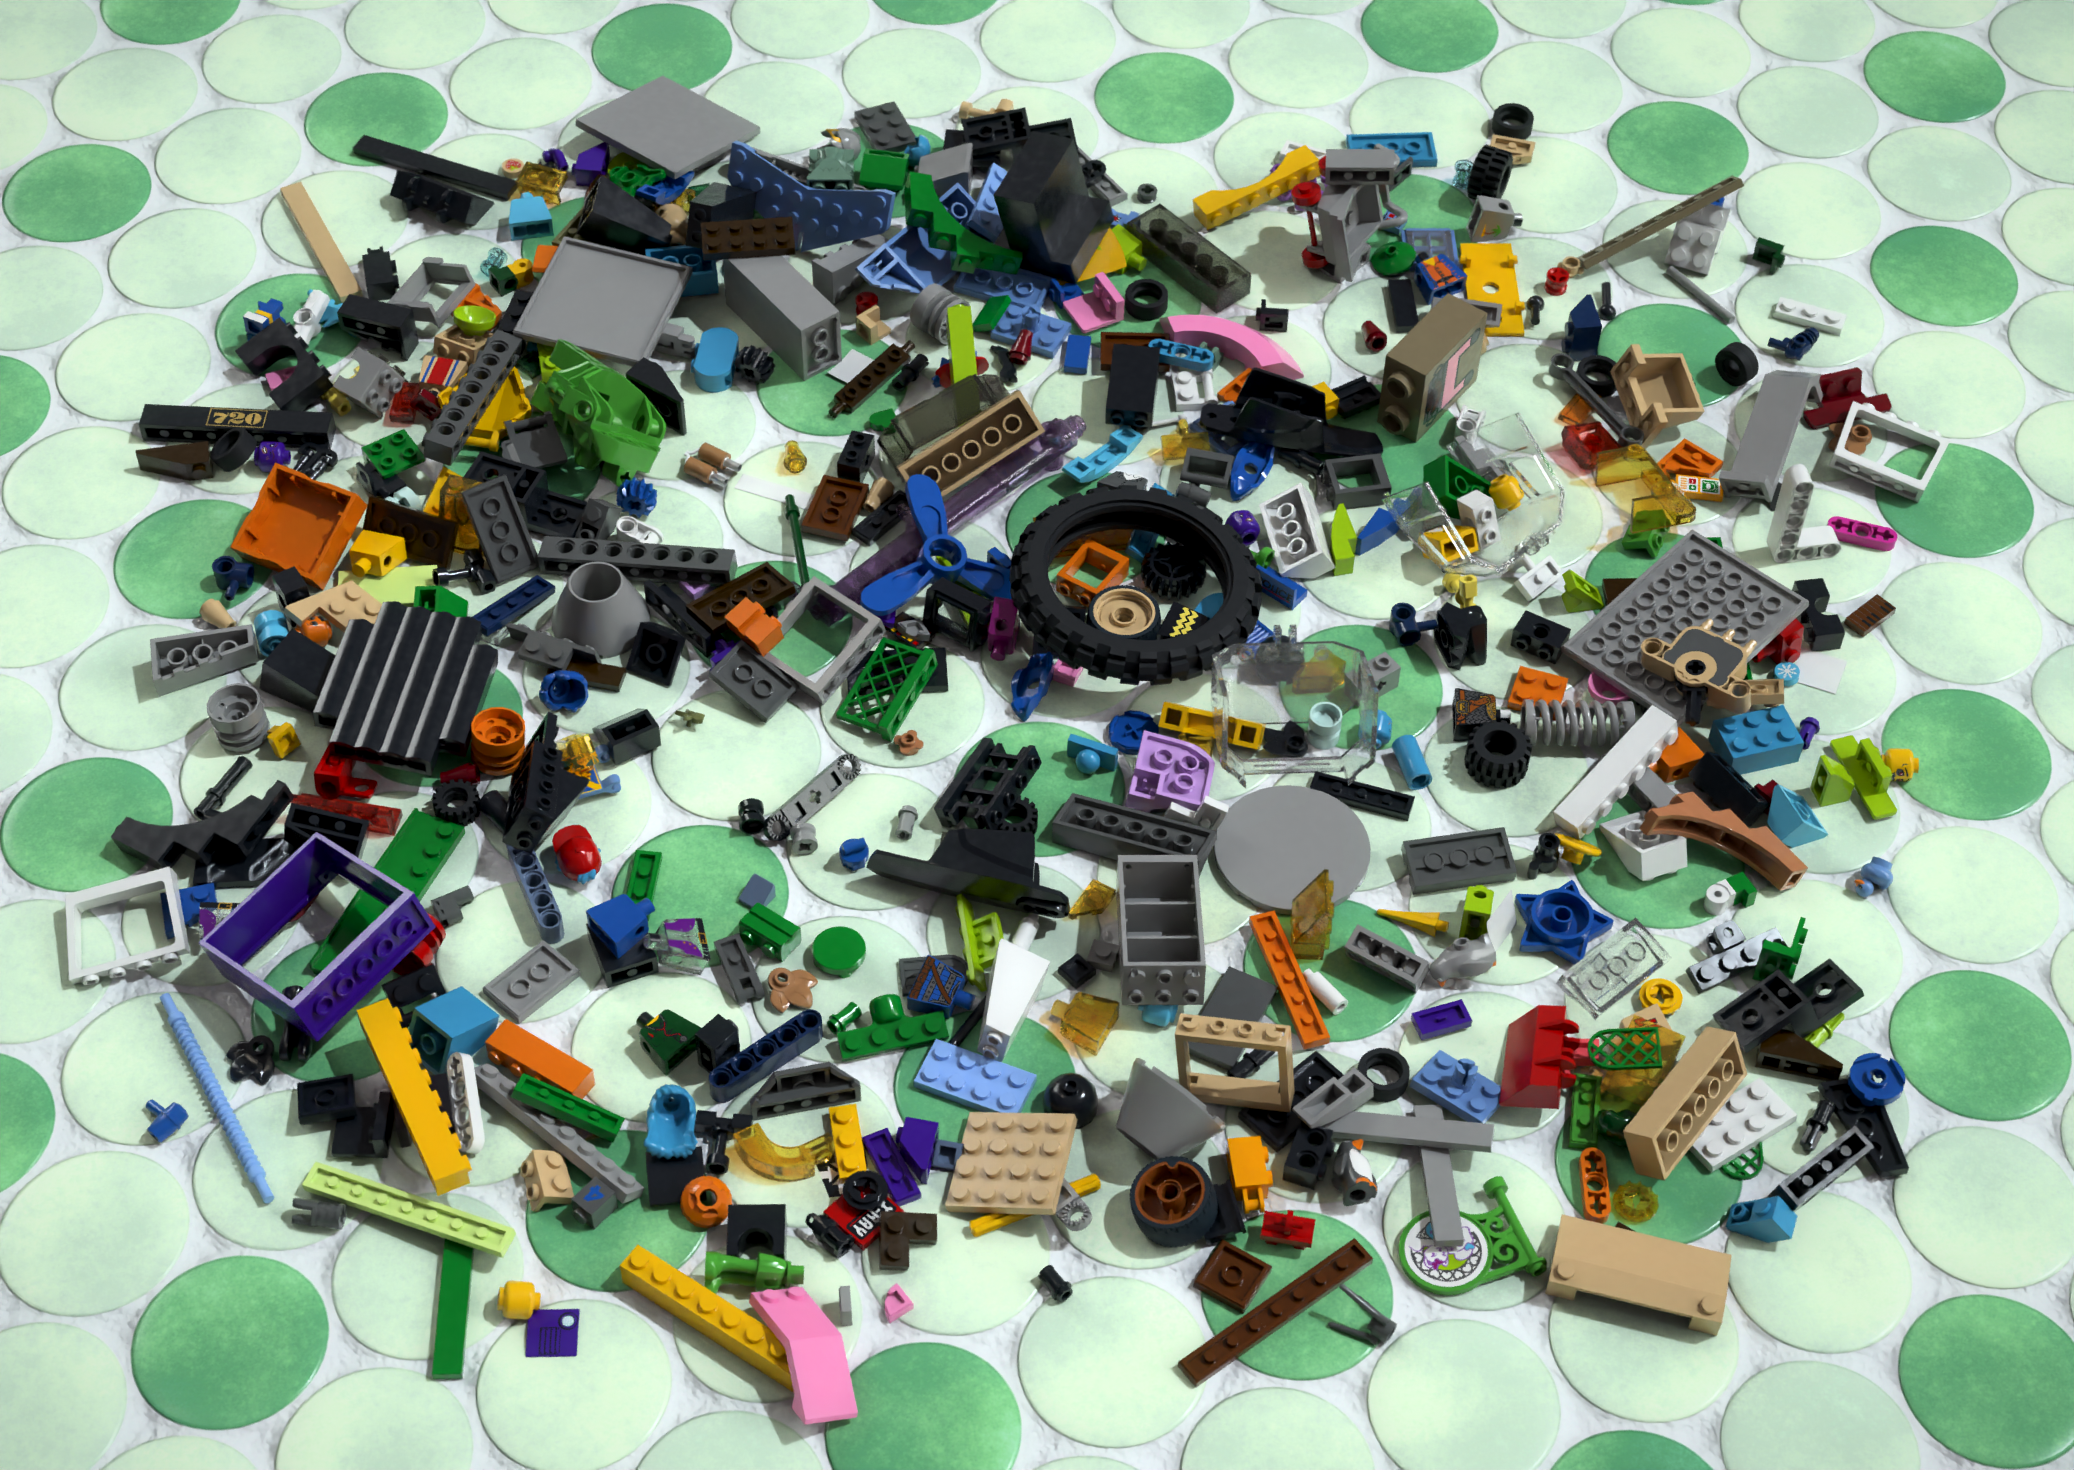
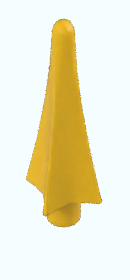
[1377,909,1449,937]

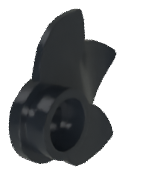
[1263,720,1308,757]
[226,1035,275,1085]

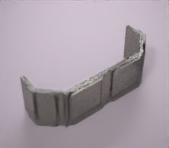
[877,374,1009,482]

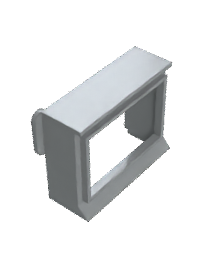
[387,257,475,327]

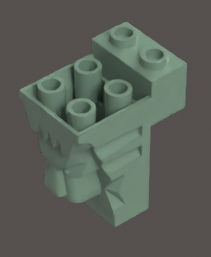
[807,147,854,190]

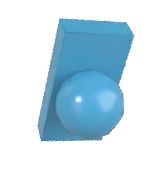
[1067,734,1118,774]

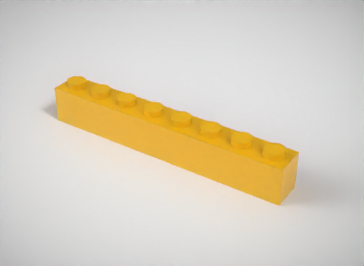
[356,998,472,1196]
[620,1245,794,1393]

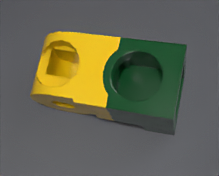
[488,258,534,297]

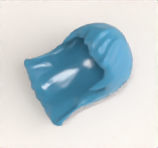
[644,1084,698,1159]

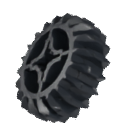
[1141,541,1206,600]

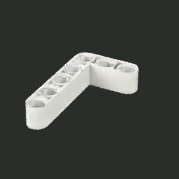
[1767,464,1841,563]

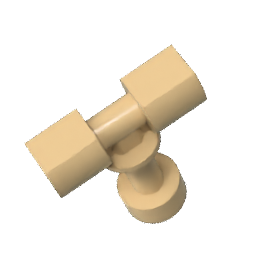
[959,99,1014,119]

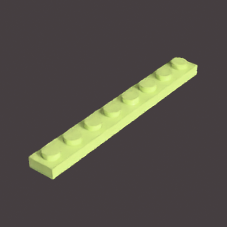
[302,1162,516,1258]

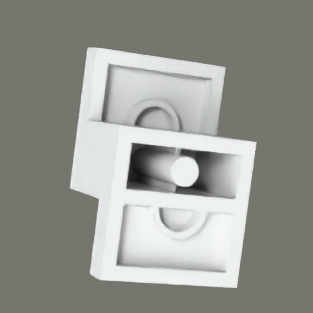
[1665,197,1731,275]

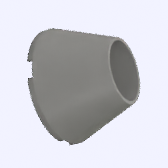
[551,562,650,659]
[1116,1058,1226,1160]

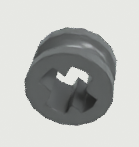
[1137,183,1157,204]

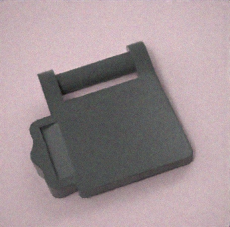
[501,411,568,469]

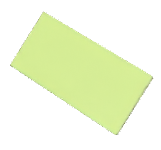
[338,565,438,607]

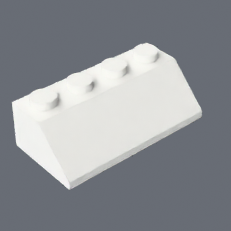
[1259,483,1335,579]

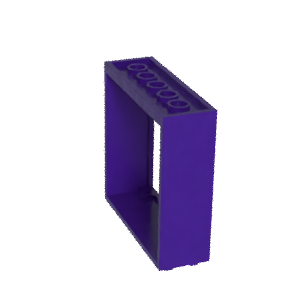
[199,832,436,1042]

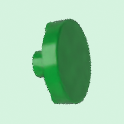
[812,926,866,978]

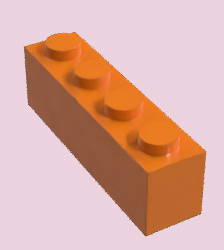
[485,1019,595,1099]

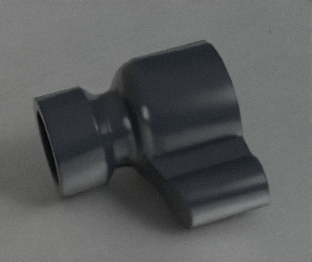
[1527,833,1560,880]

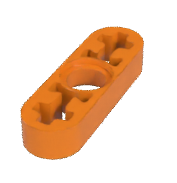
[1578,1147,1611,1224]

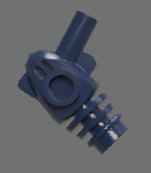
[1767,327,1819,361]

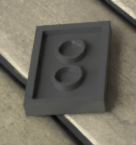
[854,101,917,152]
[708,640,799,723]

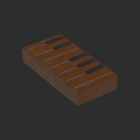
[1844,594,1896,637]

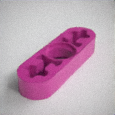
[1827,516,1898,551]

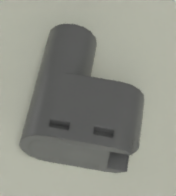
[431,885,474,927]

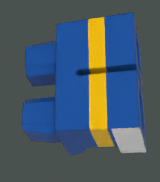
[243,298,286,341]

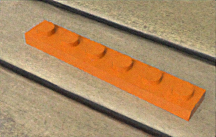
[1249,910,1330,1050]

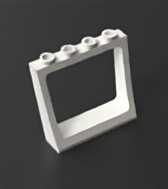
[1829,401,1950,502]
[65,867,190,985]

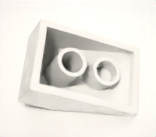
[1599,810,1688,881]

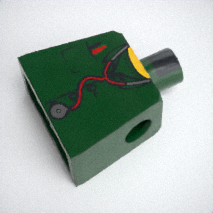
[636,1009,701,1076]

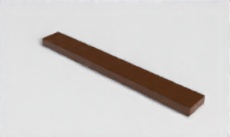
[1178,1238,1373,1388]

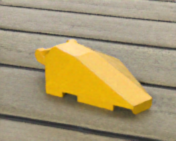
[438,366,531,452]

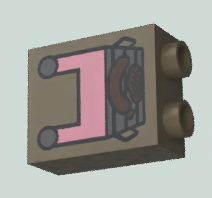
[1377,293,1487,443]

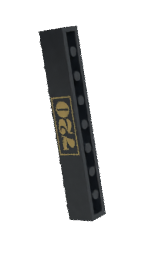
[139,404,336,450]

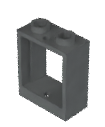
[1320,453,1392,510]

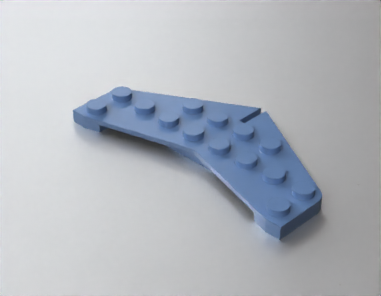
[728,141,896,252]

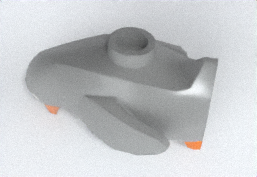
[1429,933,1496,987]

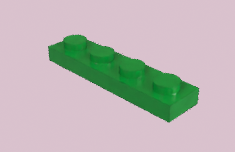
[511,1073,625,1142]

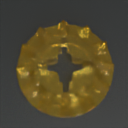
[1613,1180,1659,1222]

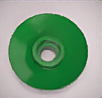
[1371,241,1416,275]

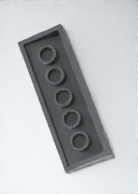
[1052,793,1217,878]

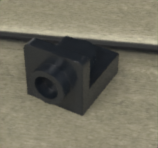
[1256,299,1289,332]

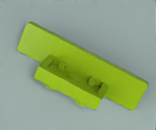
[1830,735,1897,820]
[955,894,1004,992]

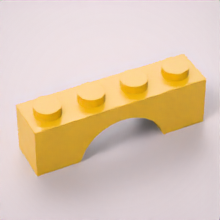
[1158,702,1266,750]

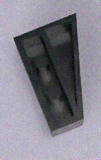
[337,294,419,361]
[284,803,369,859]

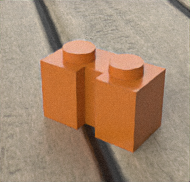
[724,597,784,657]

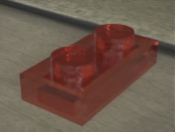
[389,382,420,423]

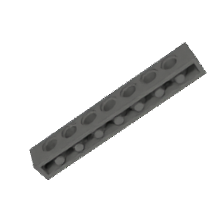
[422,330,523,466]
[538,536,738,587]

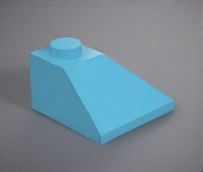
[1767,784,1828,848]

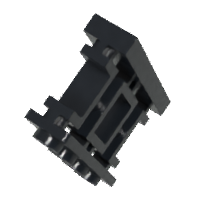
[934,737,1042,830]

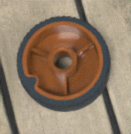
[1130,1156,1218,1248]

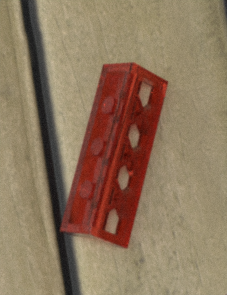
[291,793,403,836]

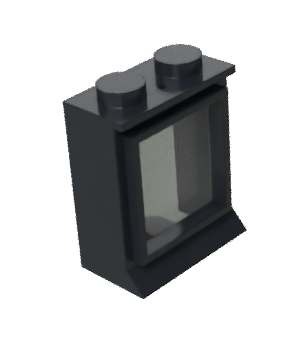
[922,577,992,652]

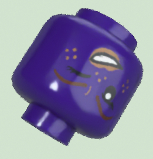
[254,441,291,472]
[1225,510,1260,546]

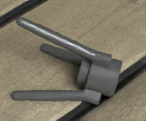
[1328,1284,1397,1345]

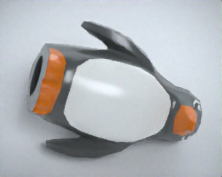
[1331,1139,1378,1206]

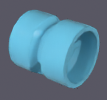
[253,610,289,657]

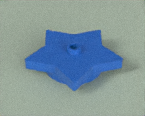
[1514,880,1614,968]

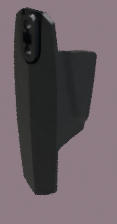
[1199,368,1383,457]
[866,828,1070,918]

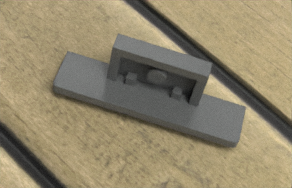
[506,622,602,671]

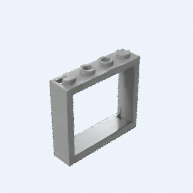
[764,576,886,705]

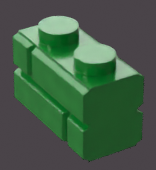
[739,902,801,961]

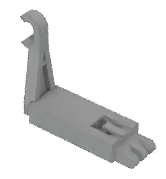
[654,323,695,359]

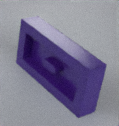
[1411,999,1472,1041]

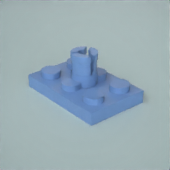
[990,304,1072,359]
[1410,1050,1501,1123]

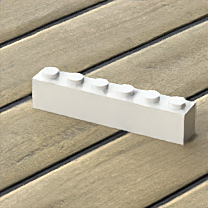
[1553,705,1678,840]

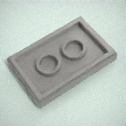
[483,940,580,1024]

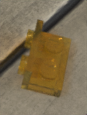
[516,161,568,205]

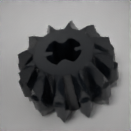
[734,345,775,384]

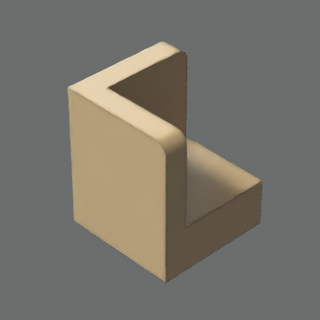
[856,305,891,345]

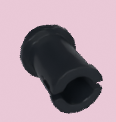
[1038,1265,1073,1302]

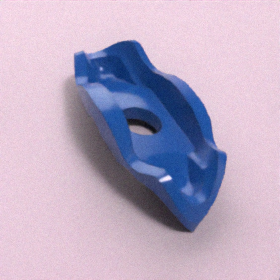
[1230,441,1275,501]
[1011,652,1054,722]

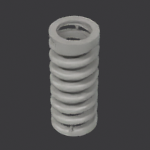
[1520,699,1635,746]

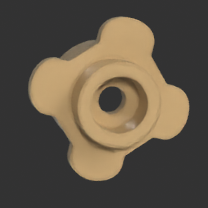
[1557,256,1584,278]

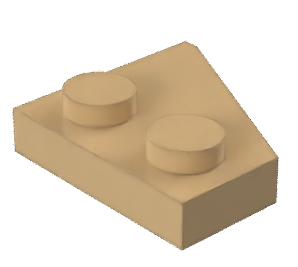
[1490,134,1536,165]

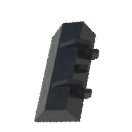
[390,170,494,225]

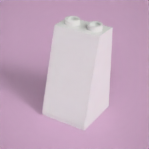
[977,938,1050,1062]

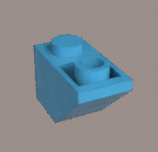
[1726,1196,1797,1243]

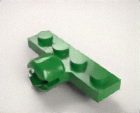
[836,994,949,1062]

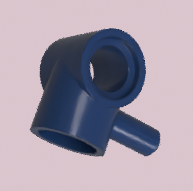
[212,556,254,601]
[1389,603,1438,646]

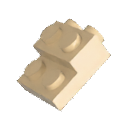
[433,324,493,367]

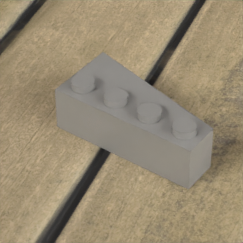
[812,234,889,305]
[150,624,259,697]

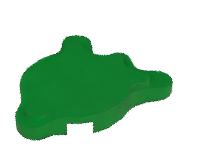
[609,164,666,197]

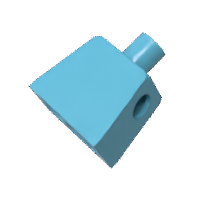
[509,192,554,241]

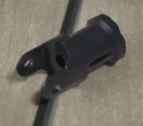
[806,1213,855,1258]

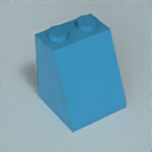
[409,986,500,1077]

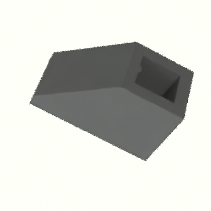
[575,498,623,540]

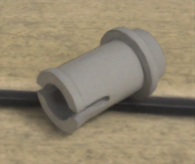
[895,805,918,840]

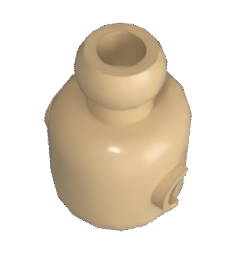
[655,203,688,247]

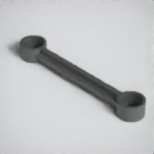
[1548,354,1644,452]

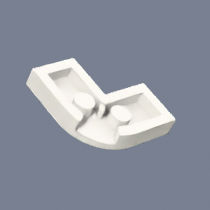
[1163,796,1229,831]

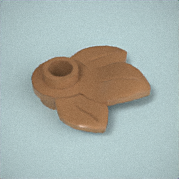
[1828,423,1872,455]
[768,968,818,1013]

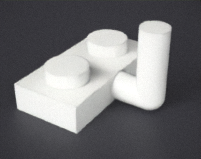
[1508,554,1563,602]

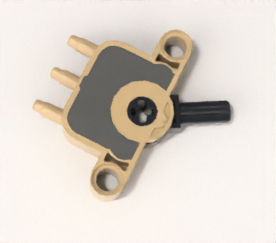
[1641,619,1757,727]

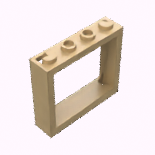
[1175,1013,1295,1112]

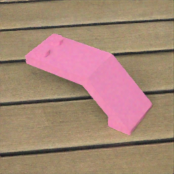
[749,1286,858,1425]

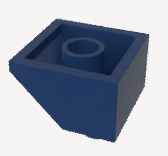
[1561,294,1602,361]

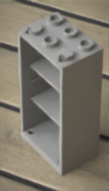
[723,256,842,381]
[1116,855,1206,1005]

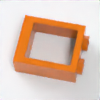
[1056,539,1129,607]

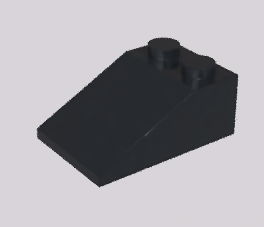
[626,357,687,436]

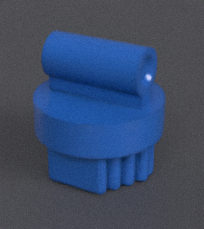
[839,837,869,871]

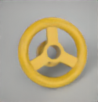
[1555,834,1602,865]

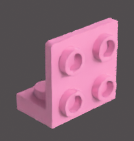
[1063,272,1125,333]

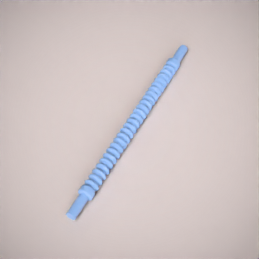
[160,993,275,1203]

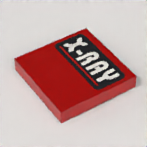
[823,1184,904,1251]

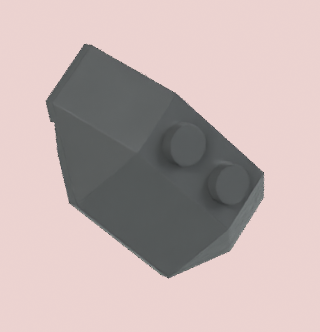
[750,1062,861,1121]

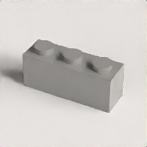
[1325,149,1395,185]

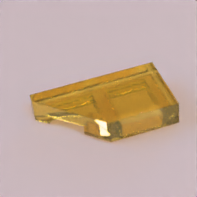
[1068,879,1116,919]

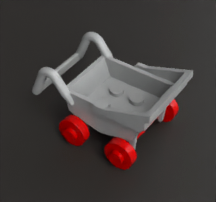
[1291,144,1408,282]

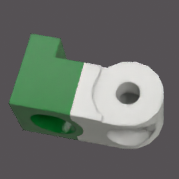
[1703,872,1757,916]

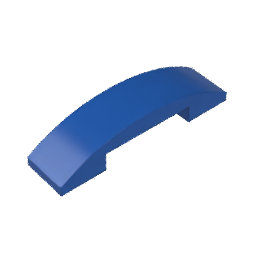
[635,171,694,205]

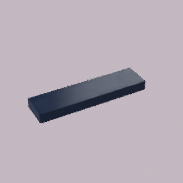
[472,575,555,637]

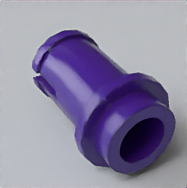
[1799,717,1820,750]

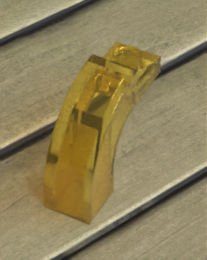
[733,1123,835,1182]

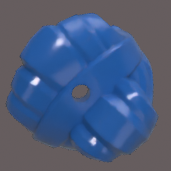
[539,670,589,713]

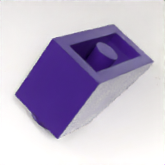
[572,142,611,187]
[896,1117,939,1184]

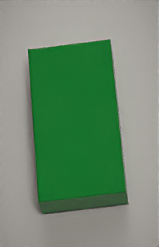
[972,295,1011,332]

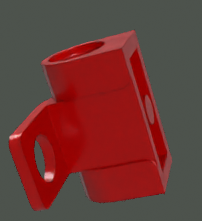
[314,745,378,800]

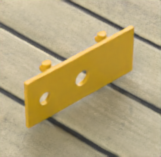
[1459,243,1525,337]

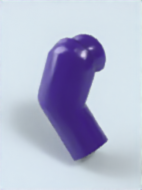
[542,148,569,172]

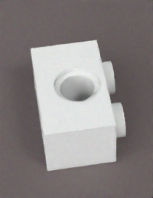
[1456,490,1501,550]

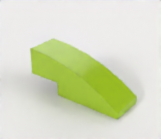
[1329,503,1357,576]

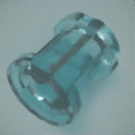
[1452,159,1473,189]
[480,247,508,277]

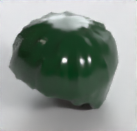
[1596,1109,1636,1147]

